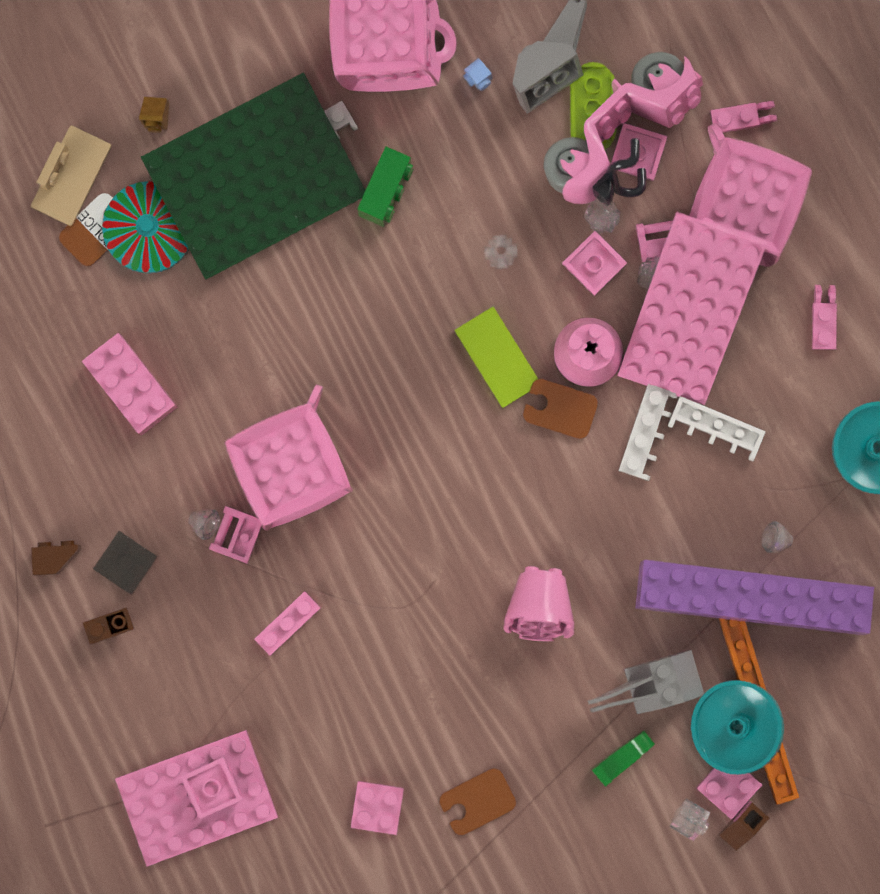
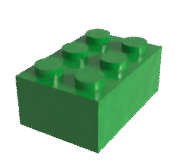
[357,146,414,227]

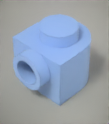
[463,58,493,91]

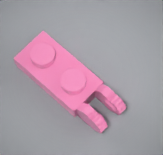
[710,101,777,133]
[812,285,837,350]

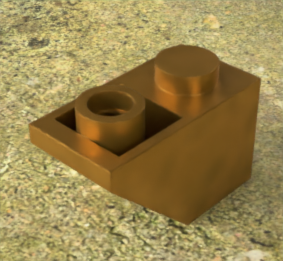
[139,97,169,133]

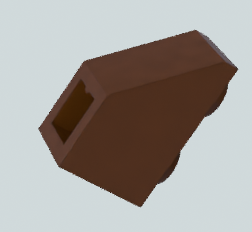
[31,541,81,575]
[83,607,134,645]
[719,801,770,851]

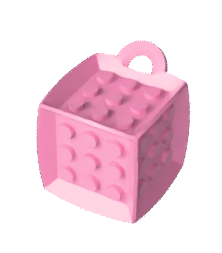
[329,0,456,92]
[689,123,812,267]
[225,384,353,531]

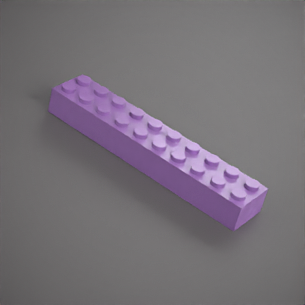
[635,560,874,635]

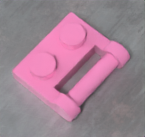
[636,220,673,266]
[209,506,262,564]

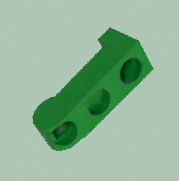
[591,730,655,787]

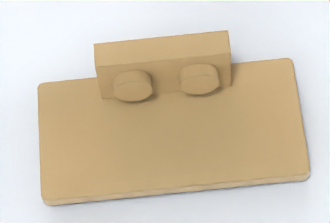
[31,126,111,226]

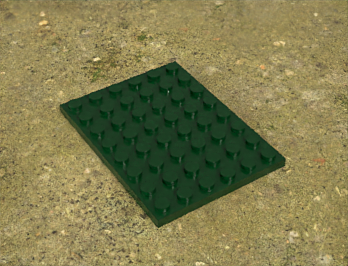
[140,72,366,280]

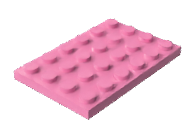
[115,730,278,866]

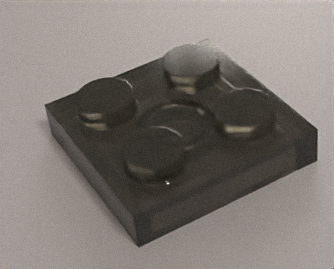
[93,531,158,595]

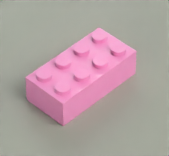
[82,333,178,435]

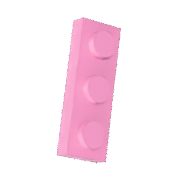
[255,591,320,656]

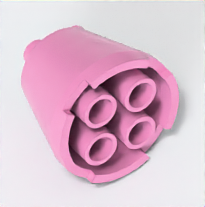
[554,318,623,387]
[504,566,574,641]

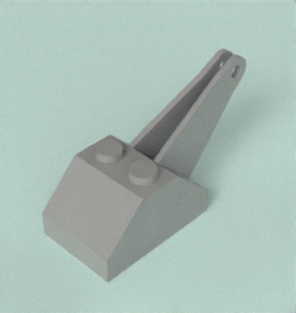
[512,0,587,114]
[588,650,704,714]

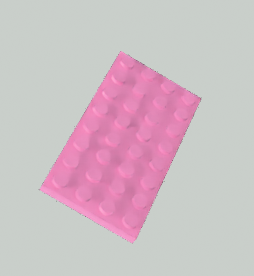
[617,212,767,405]

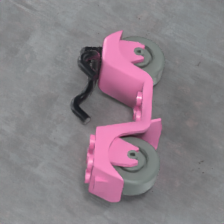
[543,52,703,206]

